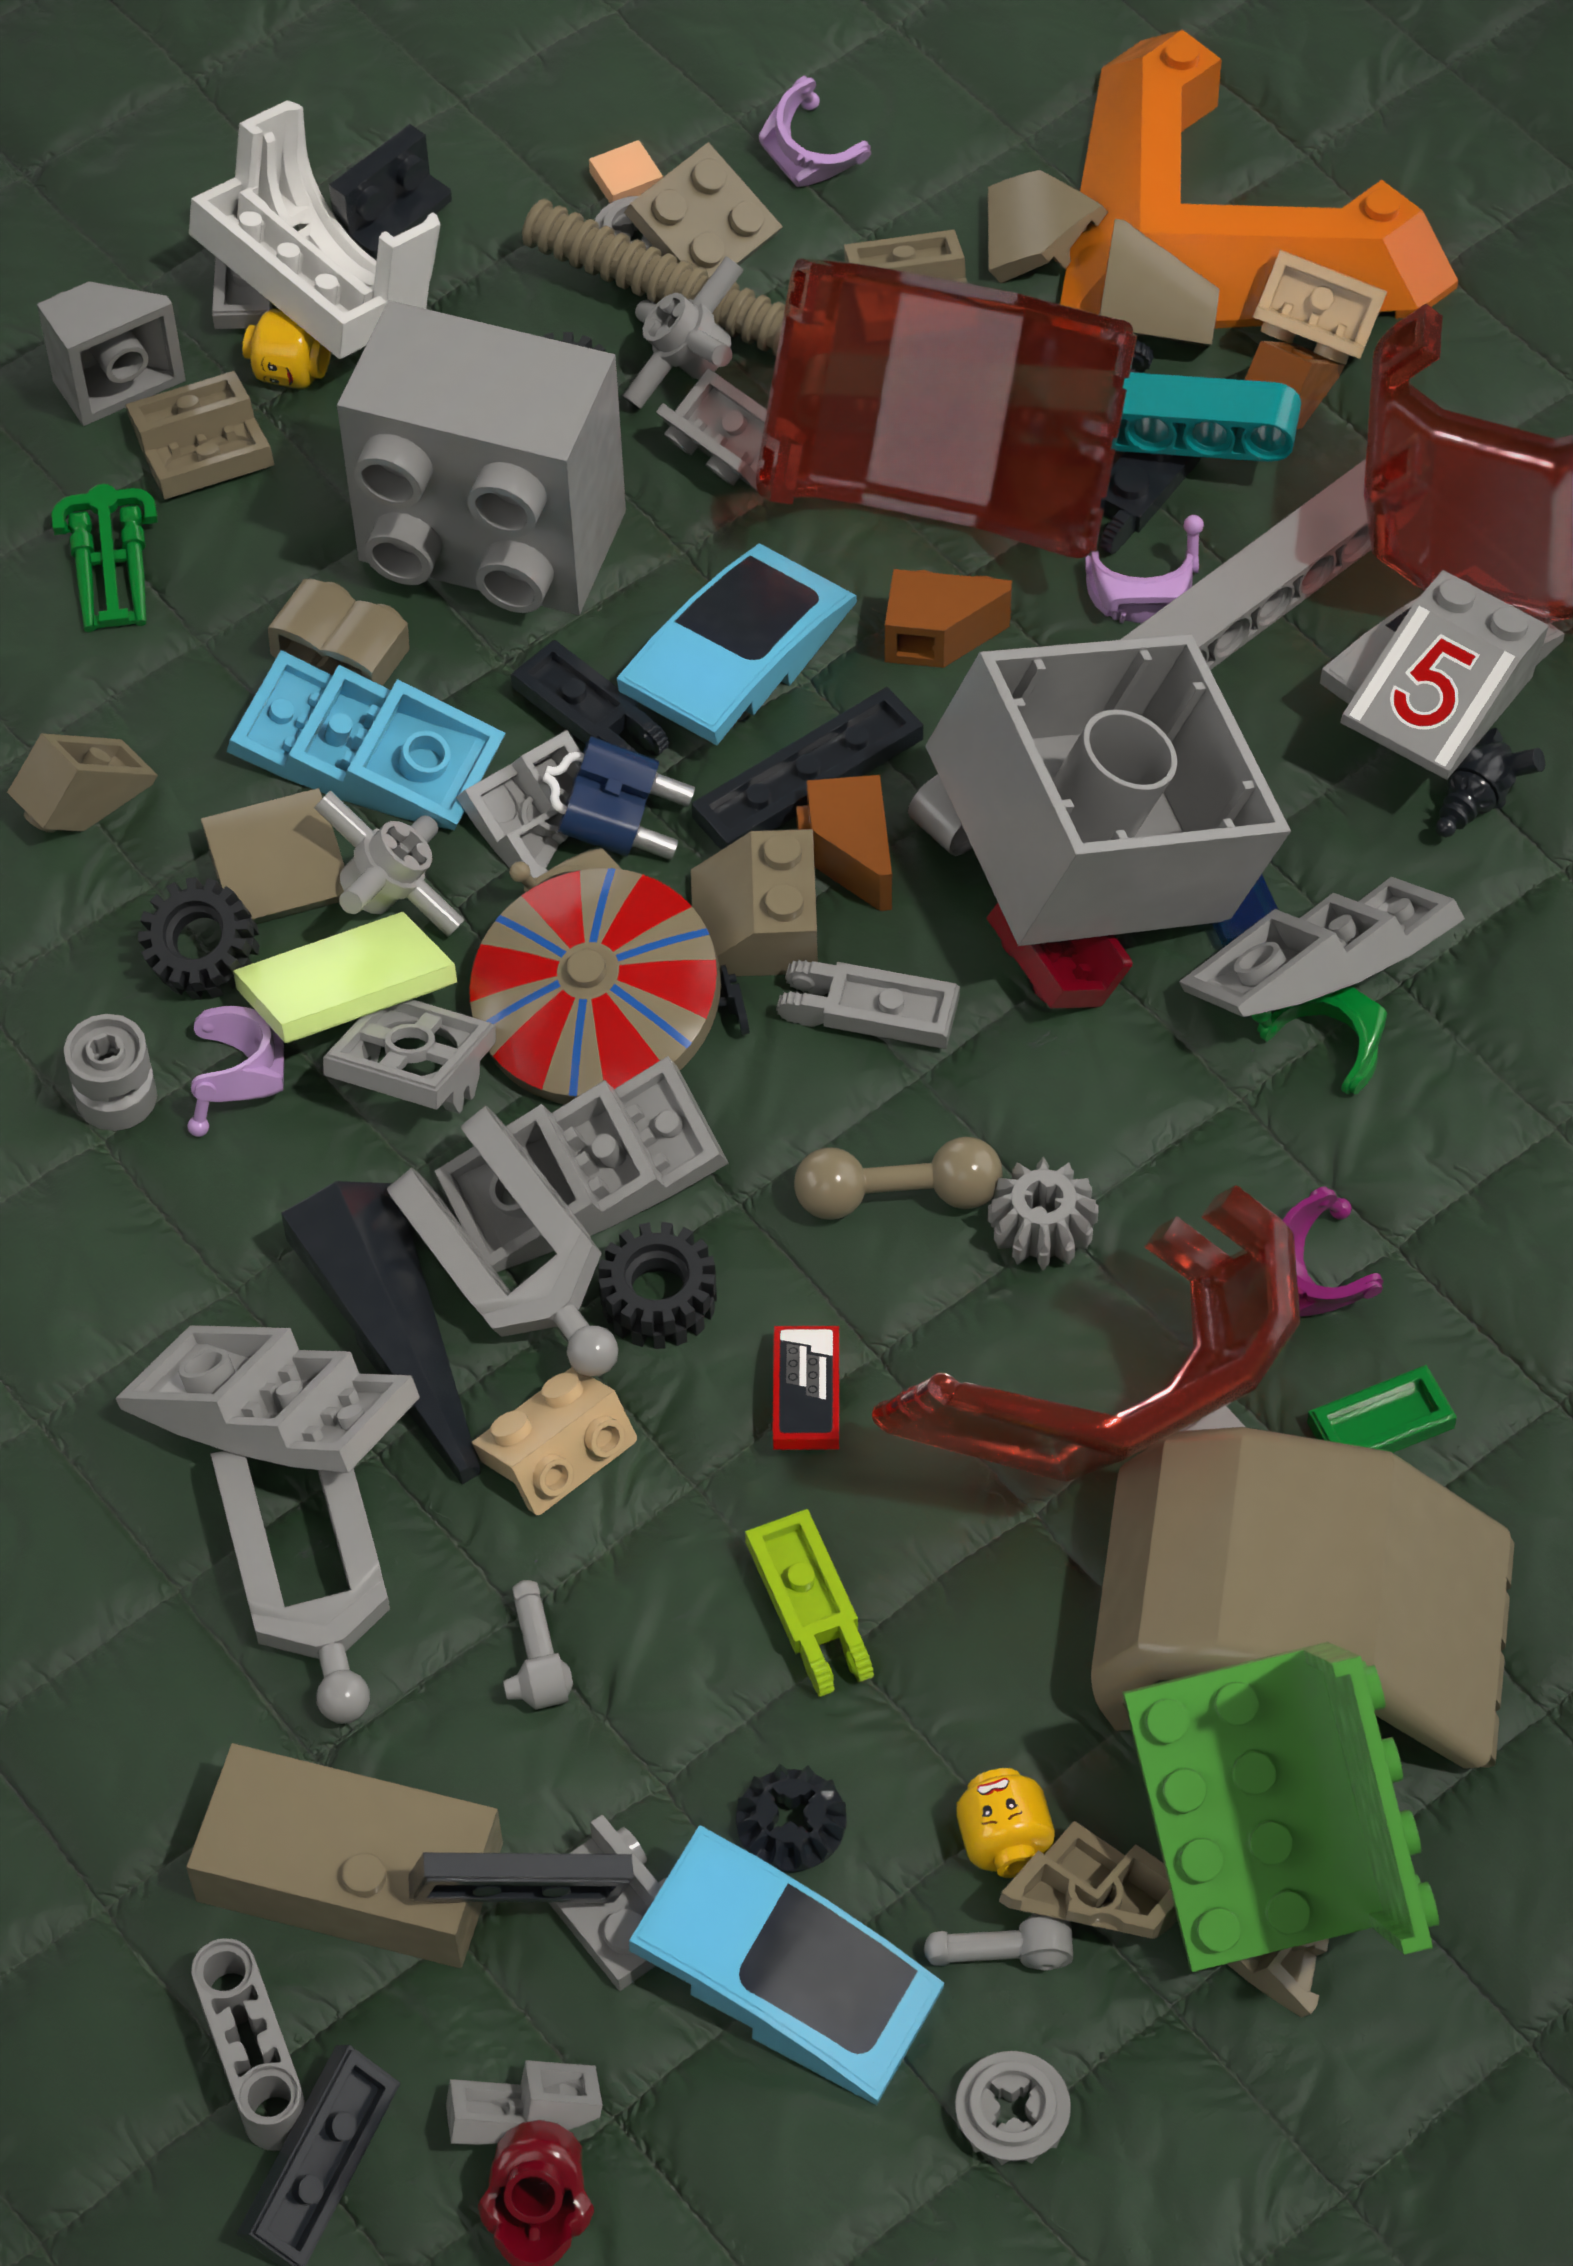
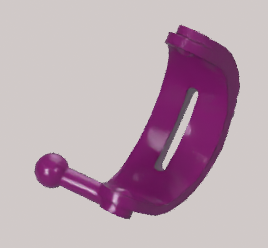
[1262,1186,1384,1317]

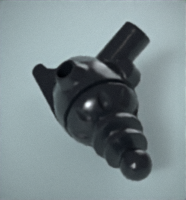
[1435,728,1545,838]

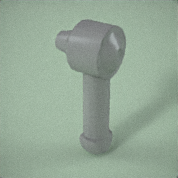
[503,1580,573,1710]
[923,1913,1073,1971]

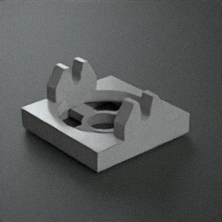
[323,999,496,1114]

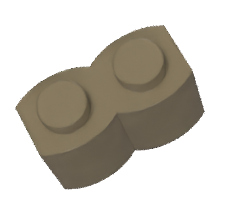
[268,579,409,686]

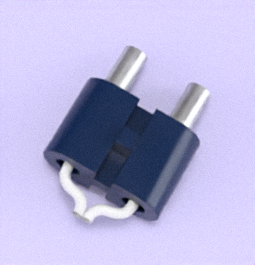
[542,736,695,860]

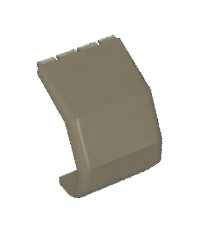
[1091,1427,1515,1768]

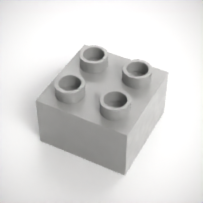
[337,300,626,616]
[925,634,1291,946]

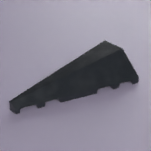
[281,1181,481,1485]

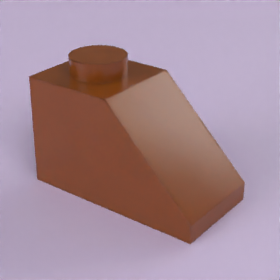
[1245,341,1344,429]
[796,775,892,911]

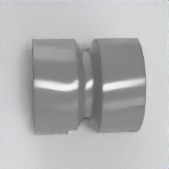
[64,1014,158,1131]

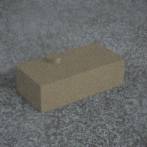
[186,1743,503,1969]

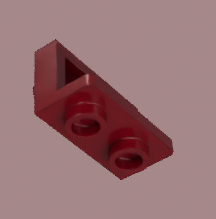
[986,903,1133,1008]

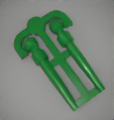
[52,484,158,632]

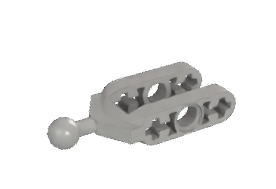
[387,1105,619,1377]
[211,1450,390,1724]

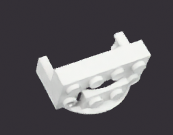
[189,100,440,359]

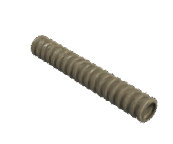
[522,198,835,364]

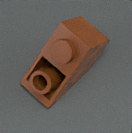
[885,569,1012,668]

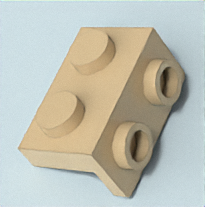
[1253,250,1387,364]
[471,1367,637,1515]

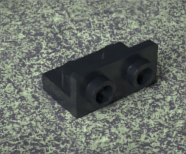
[329,124,452,258]

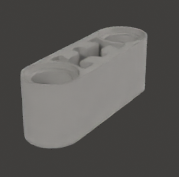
[192,1938,305,2151]

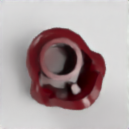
[478,2120,594,2266]

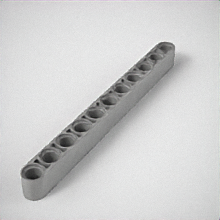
[908,457,1420,856]

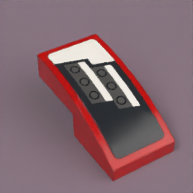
[773,1326,840,1450]

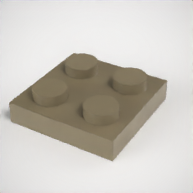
[624,142,783,277]

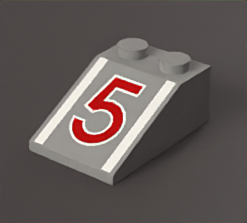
[1340,570,1549,780]

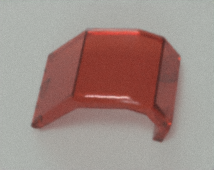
[756,258,1137,558]
[1363,303,1573,624]
[872,1185,1300,1482]

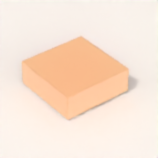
[589,140,663,203]

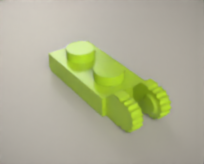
[745,1509,874,1697]

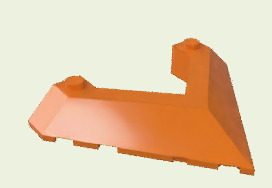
[1058,30,1458,334]

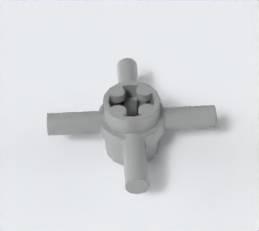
[622,257,744,409]
[314,790,465,937]

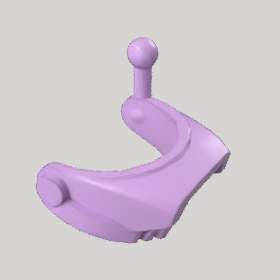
[759,76,871,187]
[1085,515,1204,623]
[187,1006,284,1137]

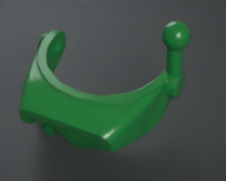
[1251,986,1387,1095]

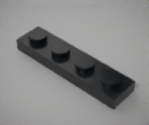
[691,686,924,850]

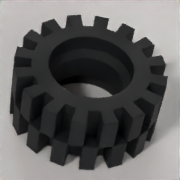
[138,877,260,999]
[598,1222,717,1349]

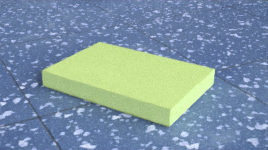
[233,912,457,1043]

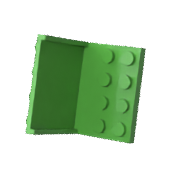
[1122,1642,1439,1972]

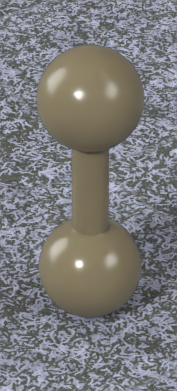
[794,1137,1003,1220]

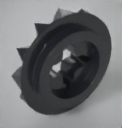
[736,1764,847,1872]

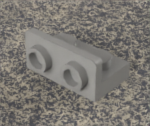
[548,1815,667,1991]

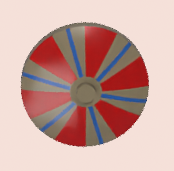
[470,868,721,1104]

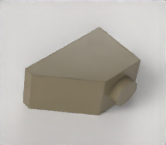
[7,733,158,833]

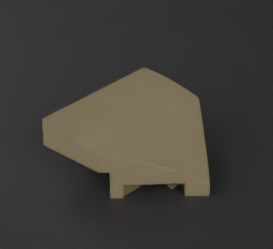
[988,170,1108,283]

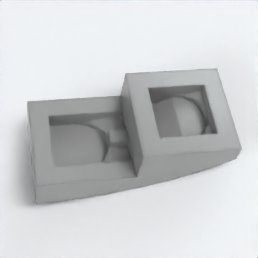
[446,2060,602,2144]

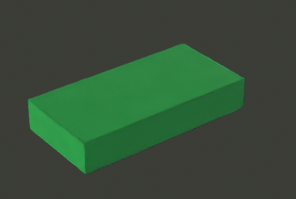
[1307,1365,1457,1453]

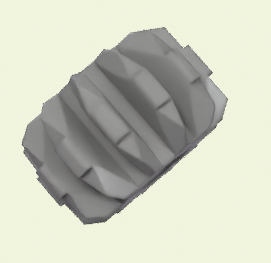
[988,1157,1098,1271]

